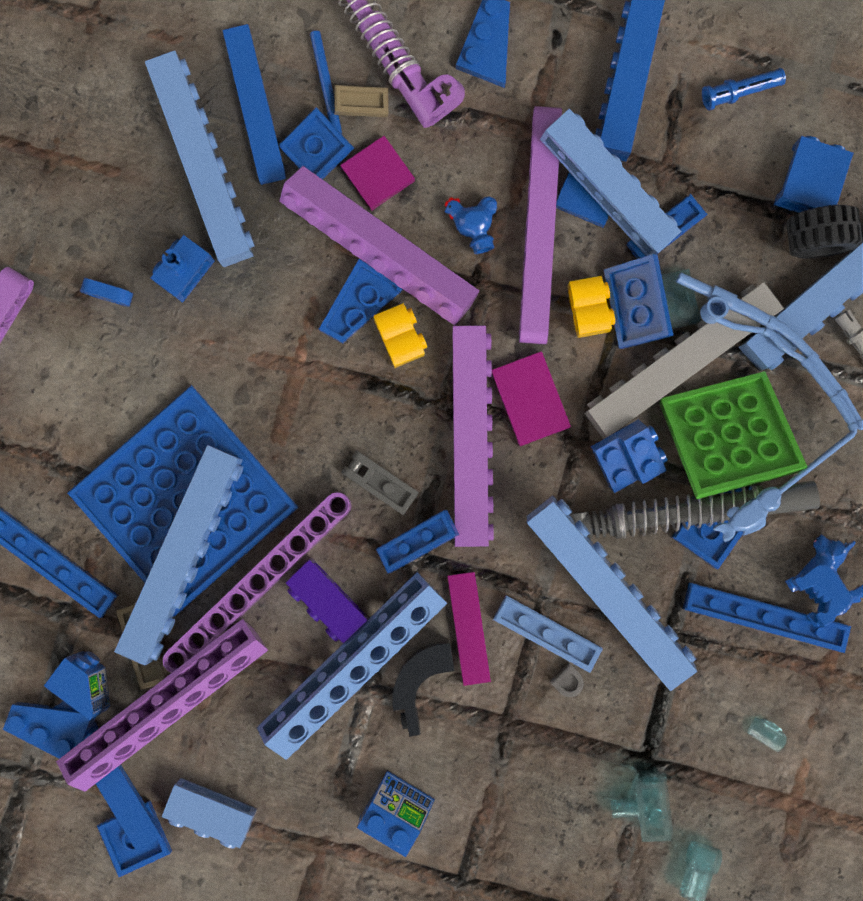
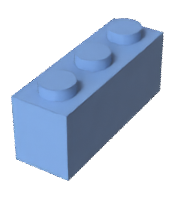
[162,778,257,848]

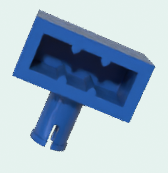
[151,235,215,303]

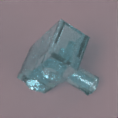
[611,775,673,842]

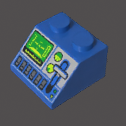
[44,651,110,720]
[357,770,435,857]

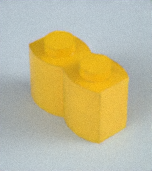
[567,276,615,338]
[373,303,427,368]

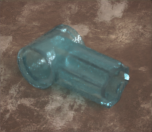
[679,840,722,901]

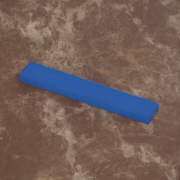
[222,24,287,185]
[0,507,119,618]
[682,583,851,653]
[54,701,164,853]

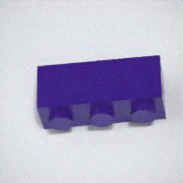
[286,559,369,643]

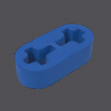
[80,278,134,307]

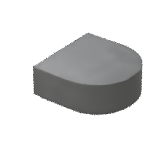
[549,663,584,697]

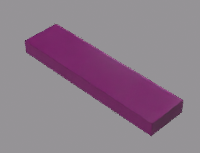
[448,572,491,686]

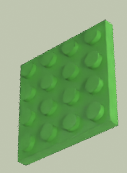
[659,371,807,499]

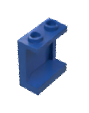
[774,136,853,213]

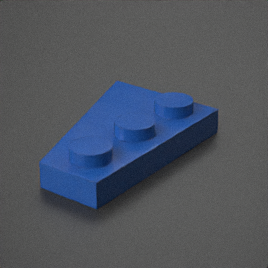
[456,0,510,88]
[319,259,404,344]
[3,702,96,759]

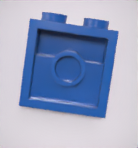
[591,419,668,493]

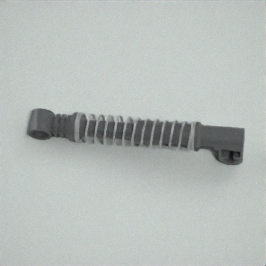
[569,481,820,540]

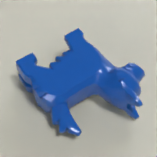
[785,535,863,627]

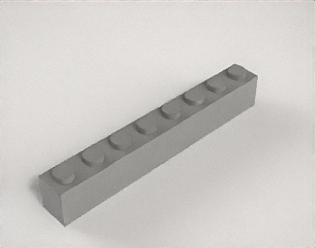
[584,283,784,439]

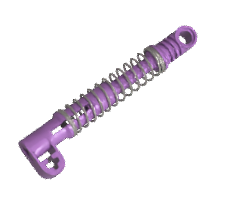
[338,0,465,128]

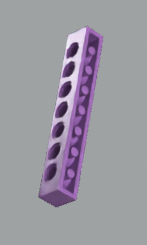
[56,619,268,791]

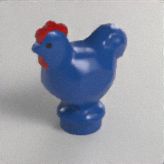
[444,196,497,254]

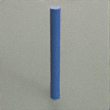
[310,31,343,134]

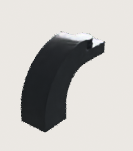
[393,640,455,737]

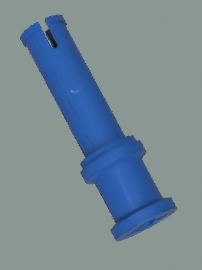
[702,68,786,110]

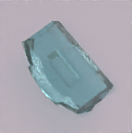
[747,718,787,752]

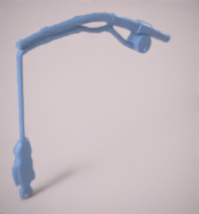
[676,272,863,542]

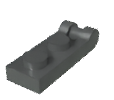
[341,450,419,515]

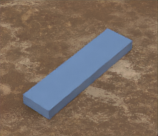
[493,595,603,673]

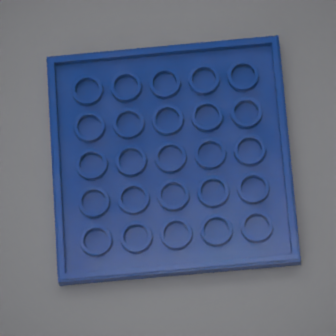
[68,385,299,616]

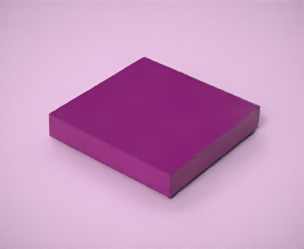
[340,136,415,211]

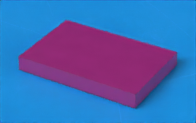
[492,351,571,447]

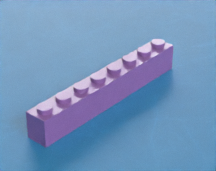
[280,166,479,326]
[452,326,494,547]

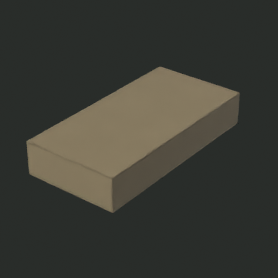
[334,85,389,117]

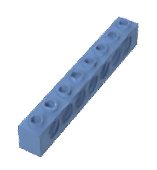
[257,572,447,760]

